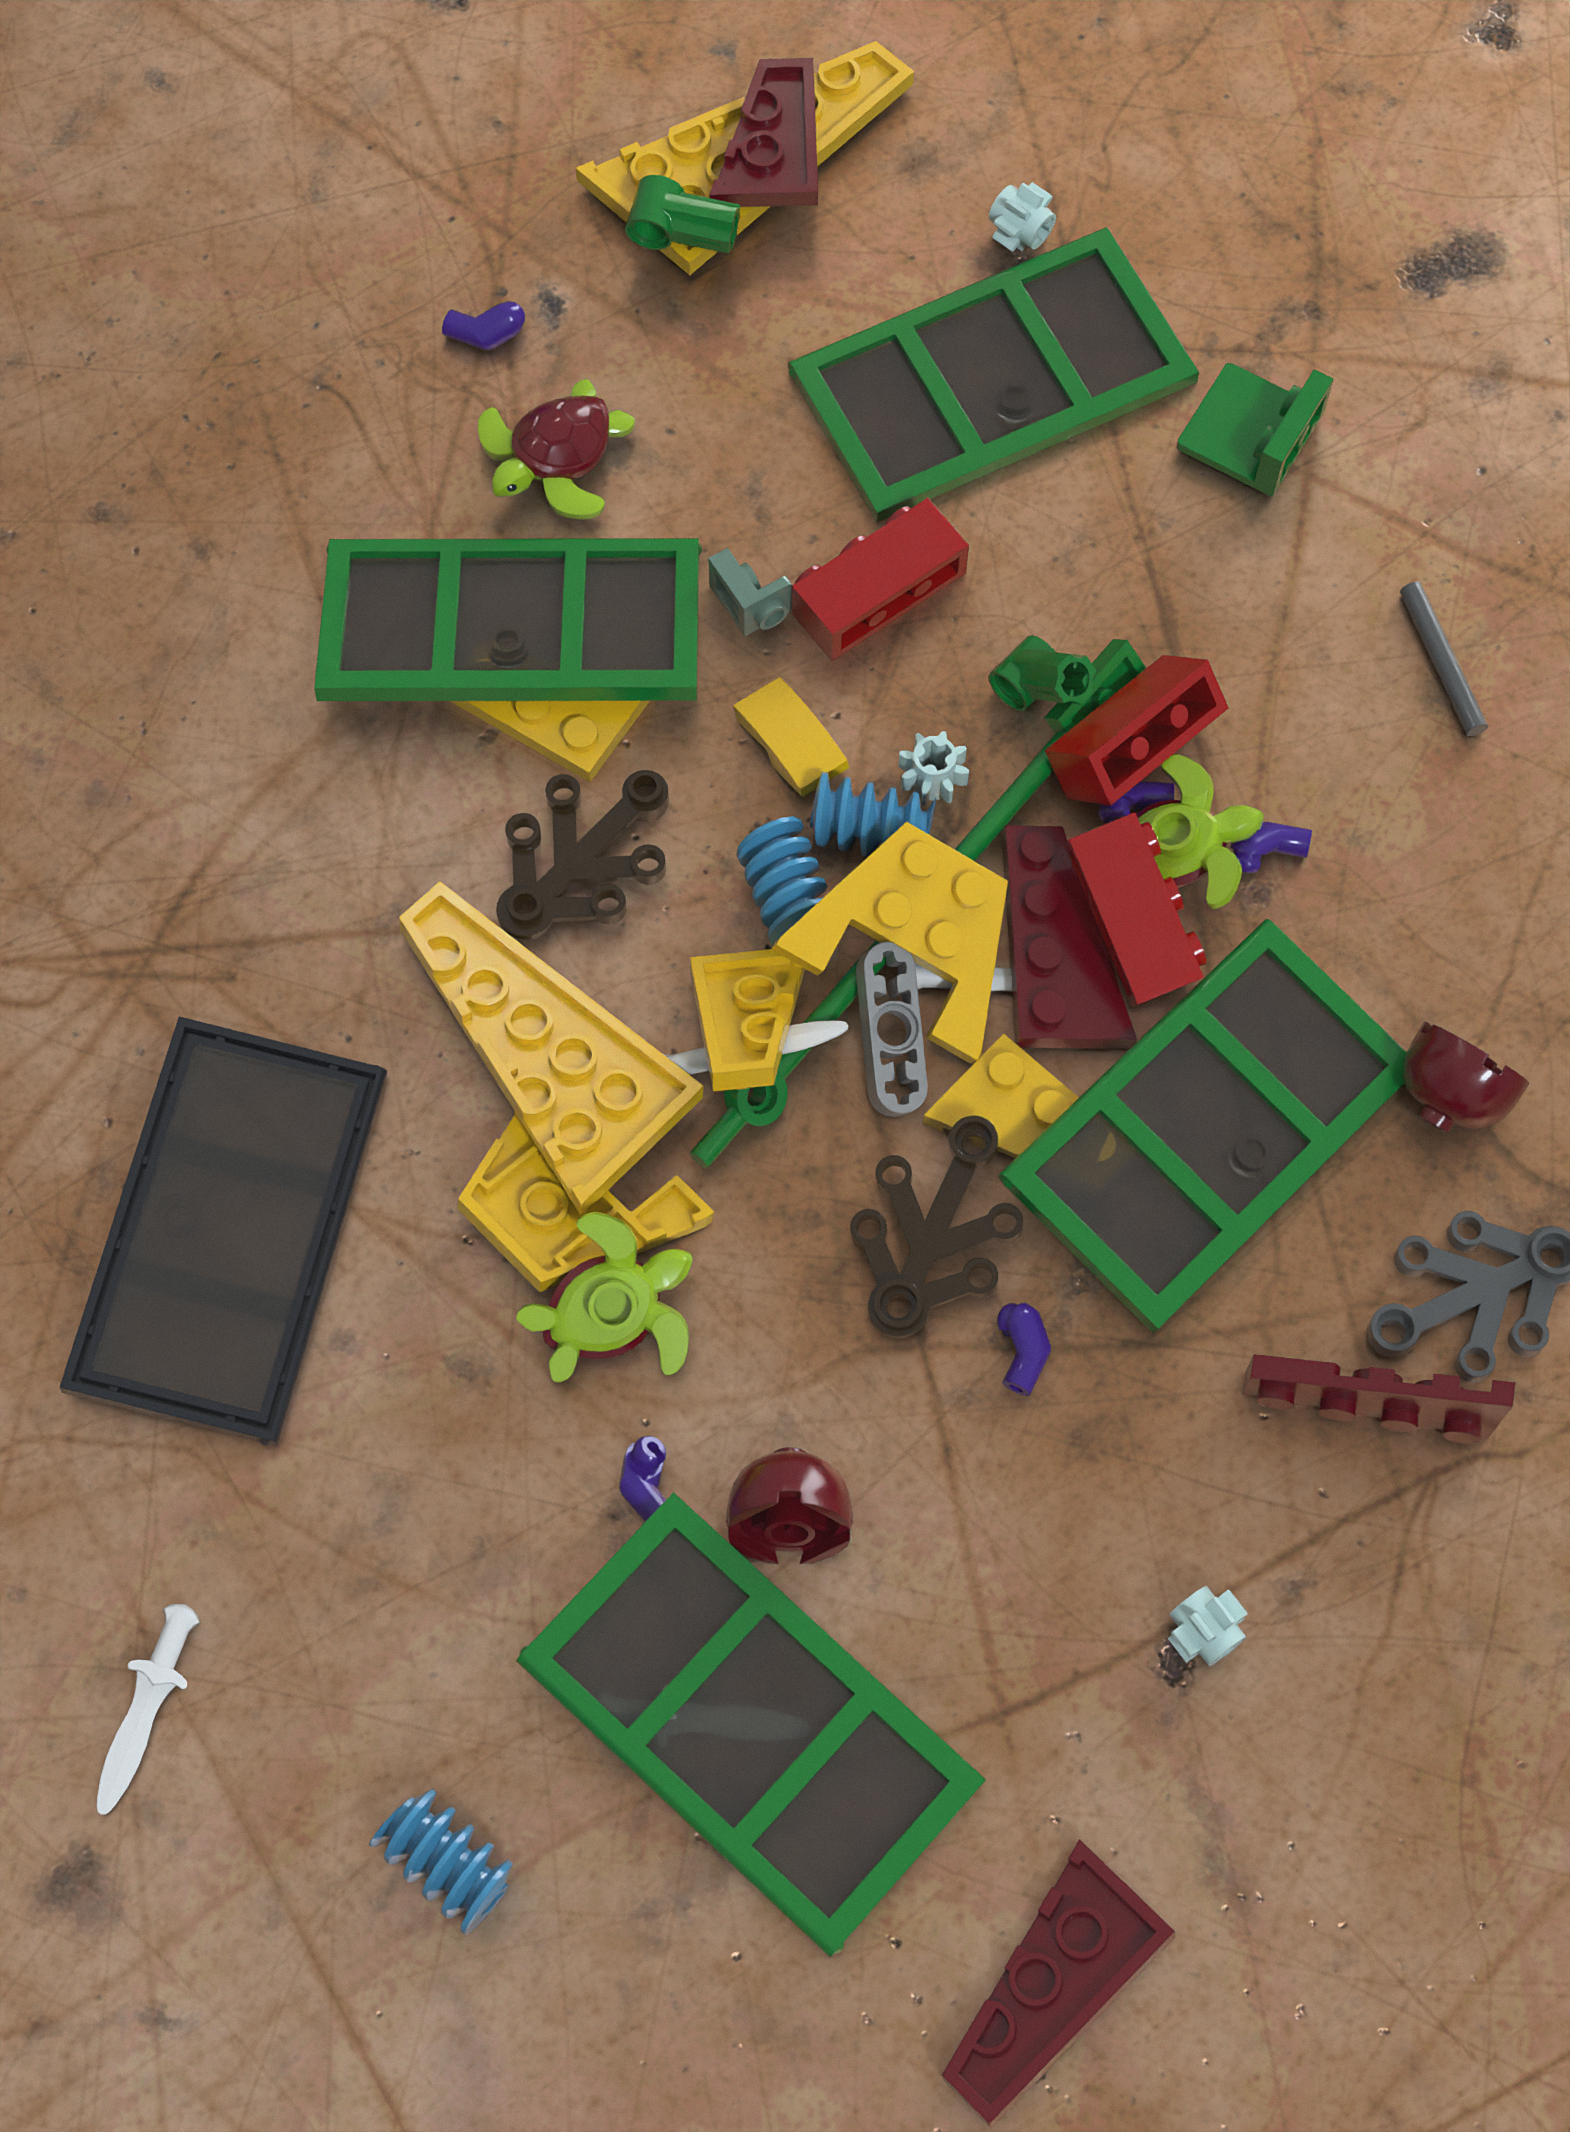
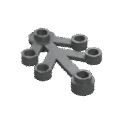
[1367,1211,1570,1383]

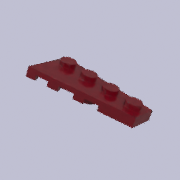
[1002,825,1137,1049]
[1242,1354,1516,1444]

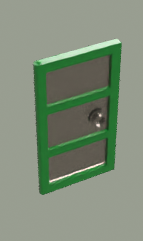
[788,227,1199,522]
[314,538,702,701]
[998,919,1407,1334]
[516,1492,986,1957]

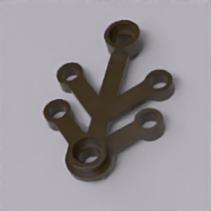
[496,770,669,940]
[850,1115,1023,1338]

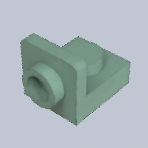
[708,548,792,637]

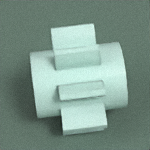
[989,182,1056,252]
[898,731,969,806]
[1168,1586,1248,1667]

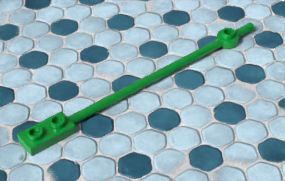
[689,639,1146,1169]

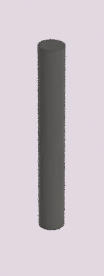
[1400,581,1488,736]

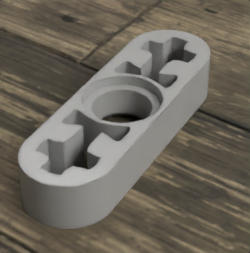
[856,942,928,1117]

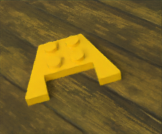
[772,822,1008,1064]
[457,1112,714,1292]

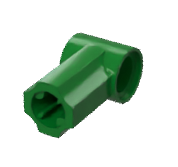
[625,175,740,254]
[988,635,1096,711]

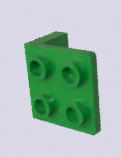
[1177,363,1334,497]

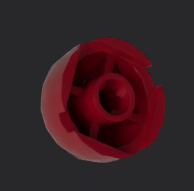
[1403,1021,1529,1133]
[726,1447,853,1564]

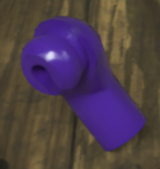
[442,301,525,350]
[1099,781,1174,823]
[1230,822,1312,873]
[997,1303,1051,1396]
[619,1436,667,1522]

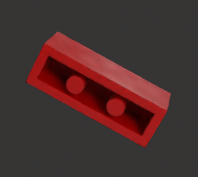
[792,498,969,661]
[1045,655,1229,806]
[1064,812,1207,1008]

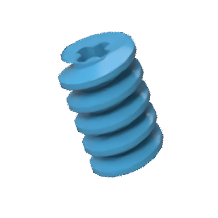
[810,771,936,857]
[736,816,828,946]
[369,1788,513,1935]

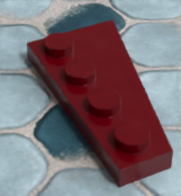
[942,1839,1175,2129]

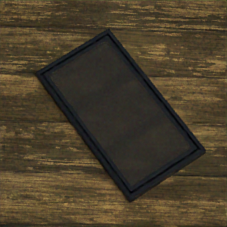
[59,1016,388,1446]

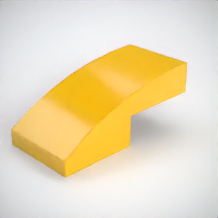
[733,677,850,797]

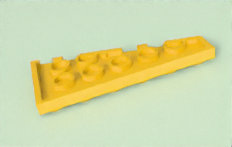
[576,41,914,275]
[399,881,704,1216]

